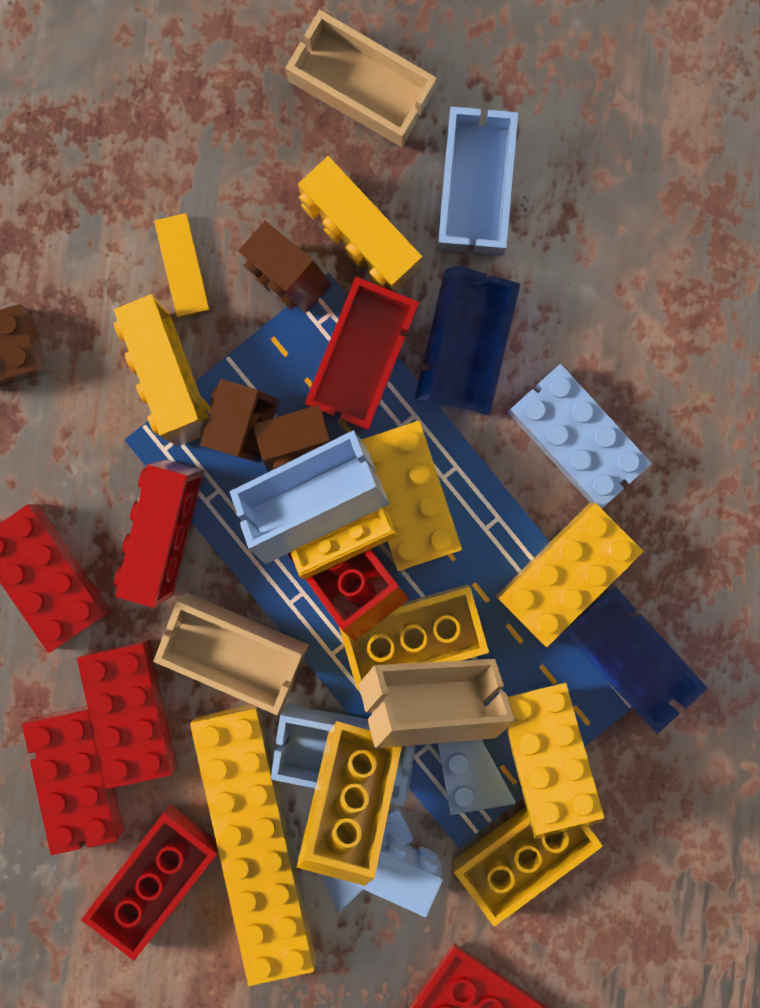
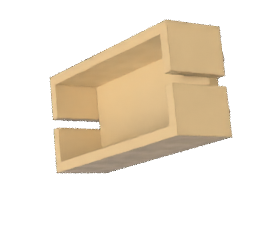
[285,9,437,147]
[153,592,309,715]
[358,659,515,749]

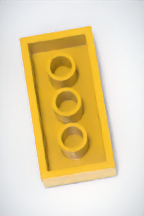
[298,156,422,292]
[113,294,209,447]
[361,420,462,571]
[495,503,644,647]
[339,584,489,690]
[506,683,604,839]
[296,721,402,886]
[452,806,603,927]

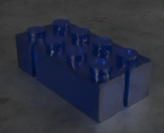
[414,265,520,416]
[563,584,708,734]

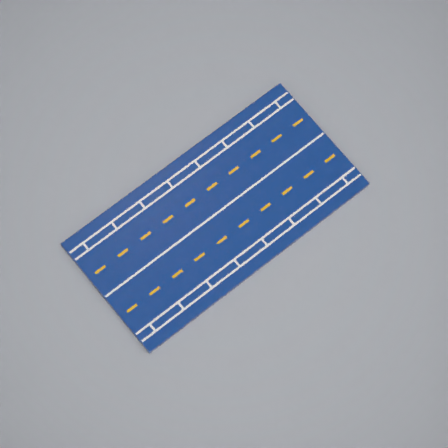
[124,272,664,849]

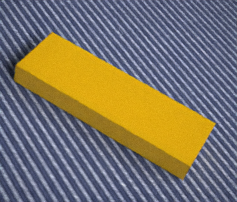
[154,213,210,319]
[291,507,398,580]

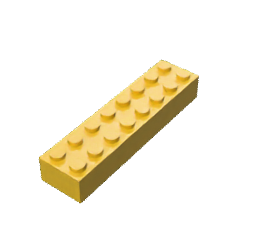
[190,704,316,986]

